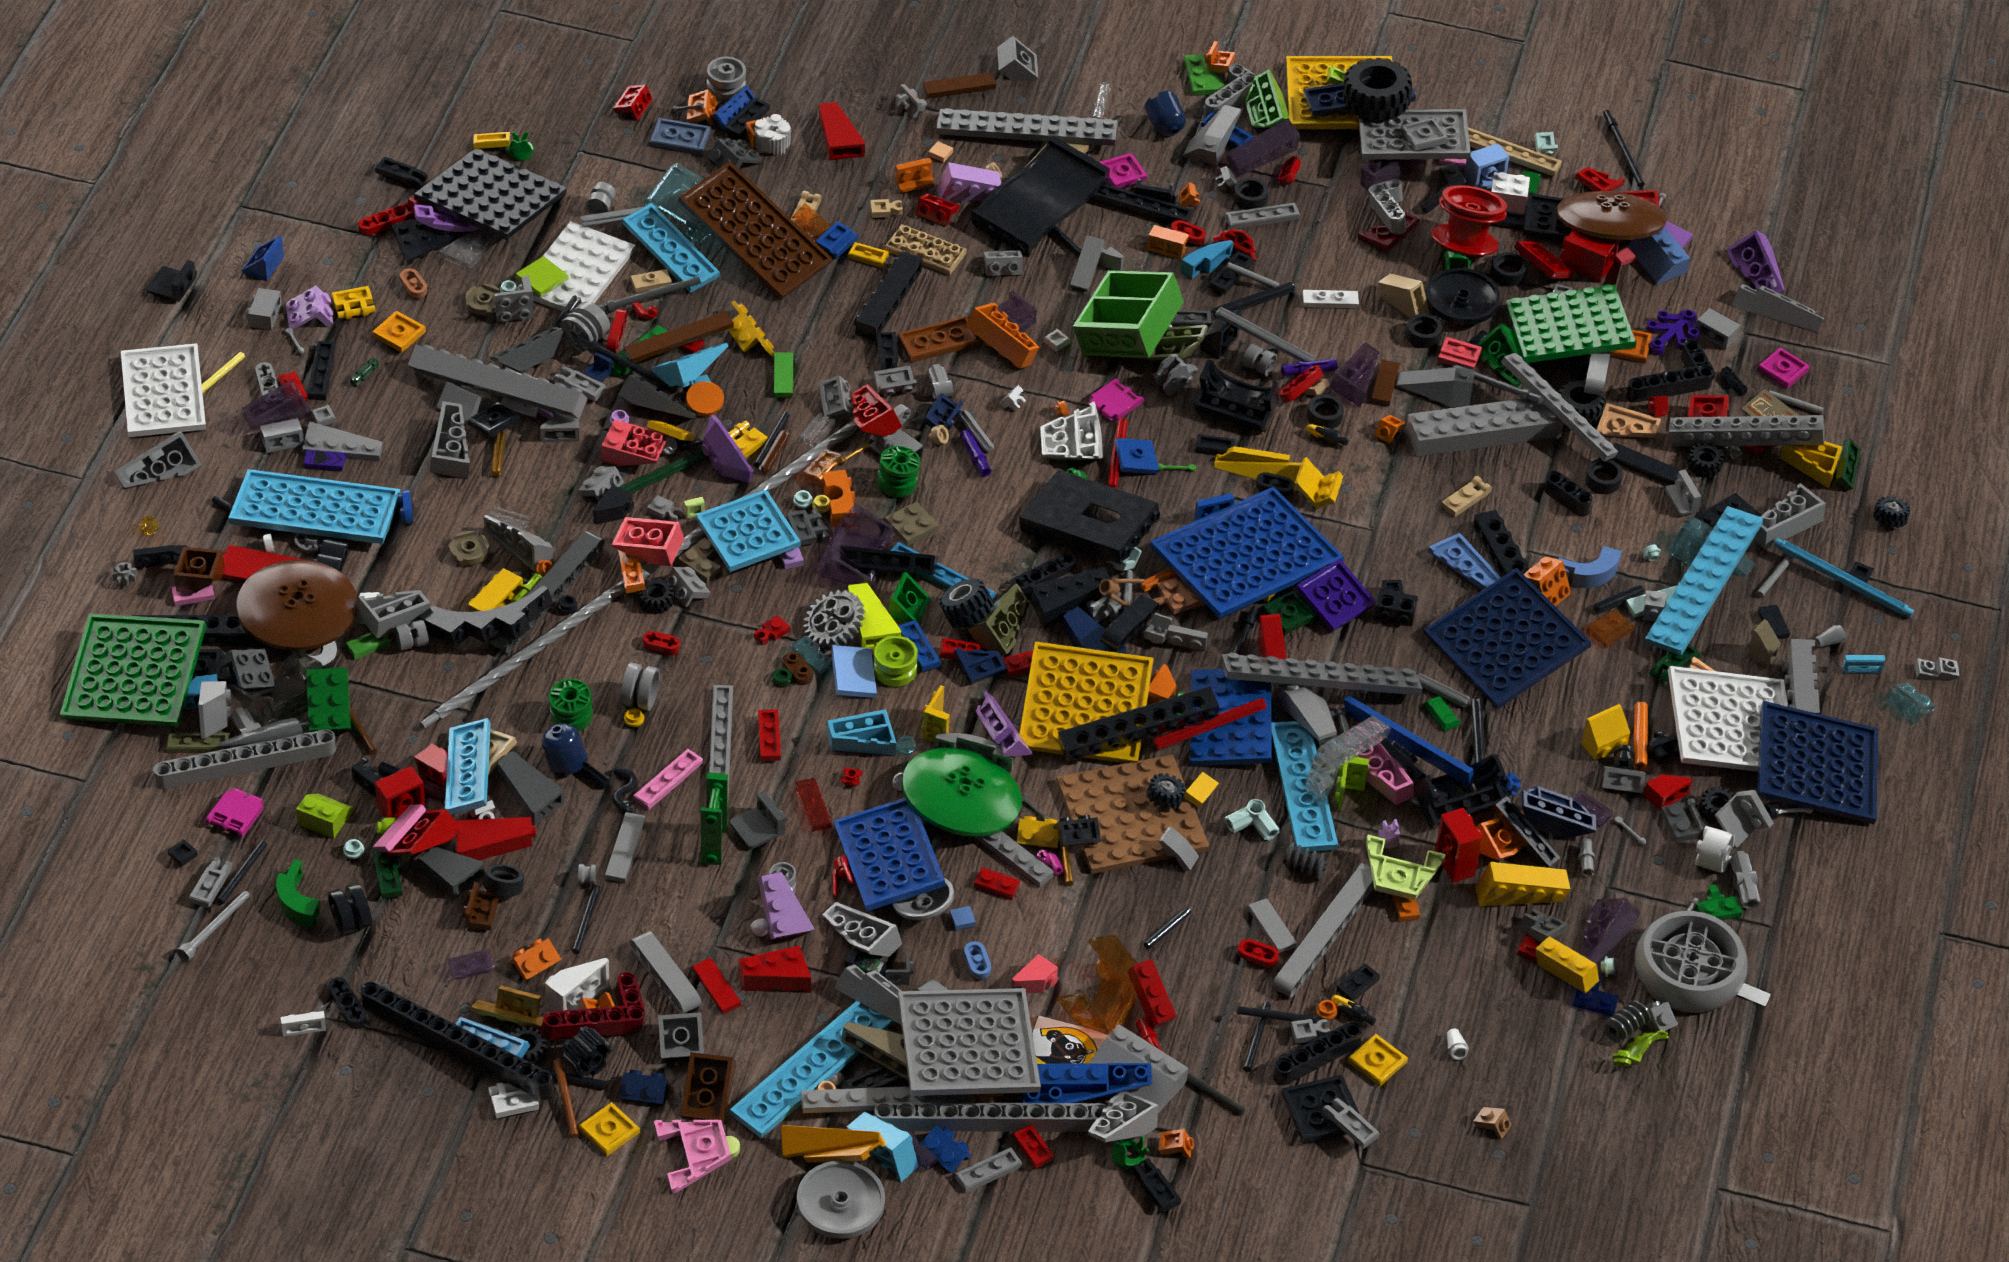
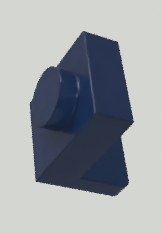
[583,353,612,383]

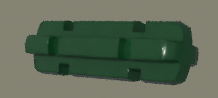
[350,357,379,386]

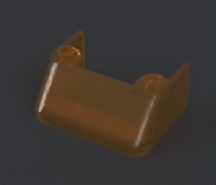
[1057,934,1138,1035]

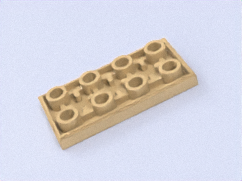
[885,224,967,276]

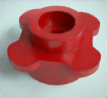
[840,767,863,787]

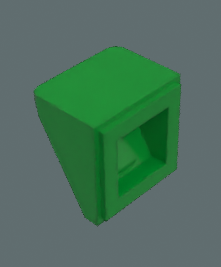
[1522,171,1541,194]

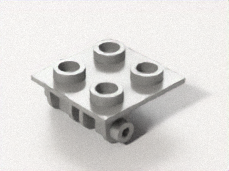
[869,429,923,455]

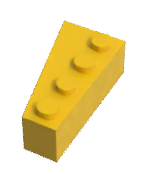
[1475,862,1571,907]

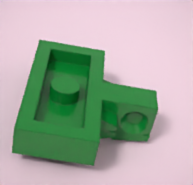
[1696,884,1743,920]

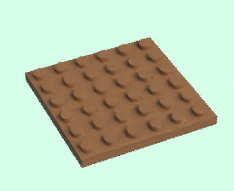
[1056,754,1209,874]

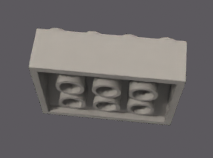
[1090,1024,1188,1113]

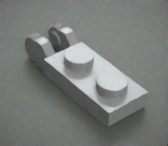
[553,366,606,401]
[189,857,233,908]
[1323,1098,1379,1149]

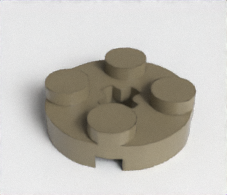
[466,284,501,318]
[449,531,489,567]

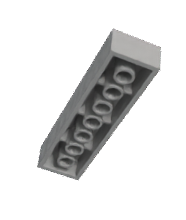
[1406,399,1564,457]

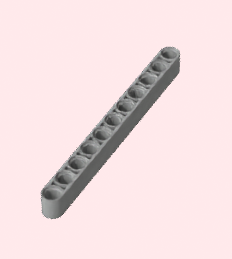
[874,1102,1108,1132]

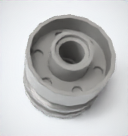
[560,301,610,352]

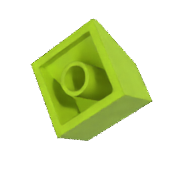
[296,793,354,839]

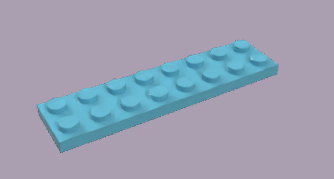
[1272,721,1338,852]

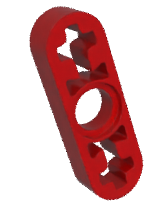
[607,309,627,353]
[1279,365,1323,403]

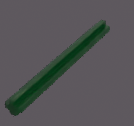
[619,449,709,493]

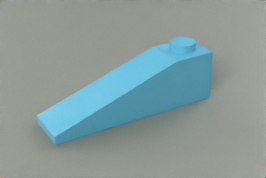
[651,343,728,388]

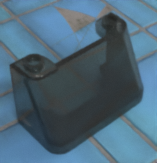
[230,651,323,727]

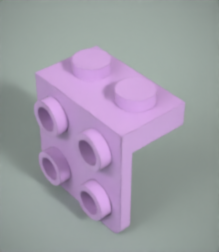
[286,286,333,330]

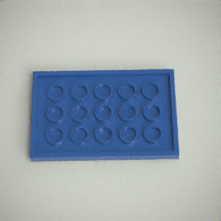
[1190,669,1272,766]
[833,798,946,911]

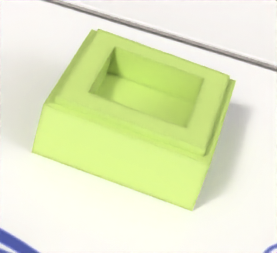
[684,497,705,519]

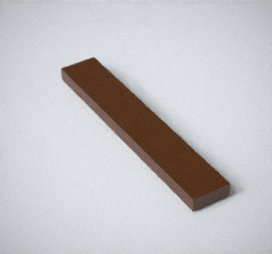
[624,311,734,363]

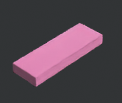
[373,804,426,852]

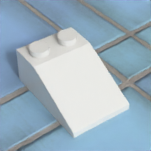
[545,958,609,1012]

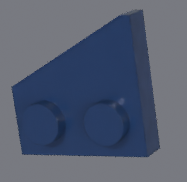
[954,648,1007,685]

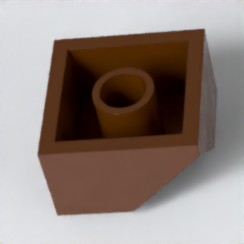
[173,547,225,593]

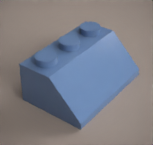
[1628,227,1690,285]

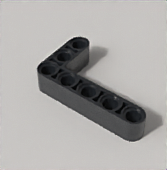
[1626,339,1715,403]

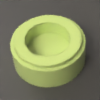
[726,1136,740,1158]

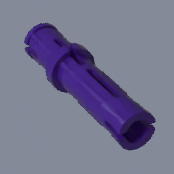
[1281,358,1338,377]
[960,430,992,477]

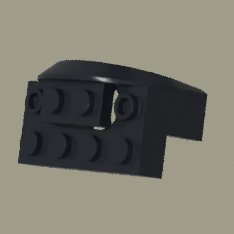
[1194,360,1279,433]
[1415,754,1506,830]

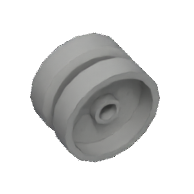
[707,56,746,101]
[620,662,660,711]

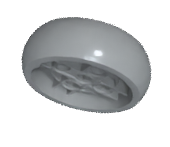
[1635,911,1748,1013]

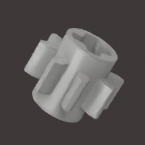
[112,562,137,587]

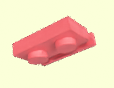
[1438,337,1482,370]

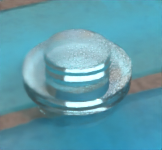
[896,736,916,755]

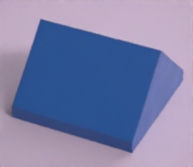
[241,235,284,281]

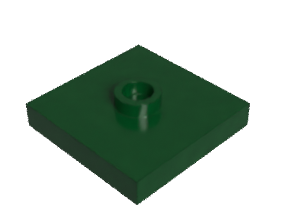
[1261,590,1317,635]

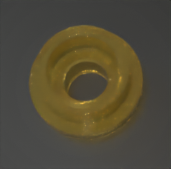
[139,516,159,534]

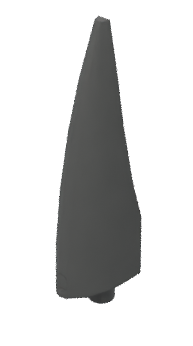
[219,717,309,747]

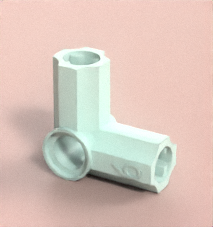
[1225,799,1279,841]

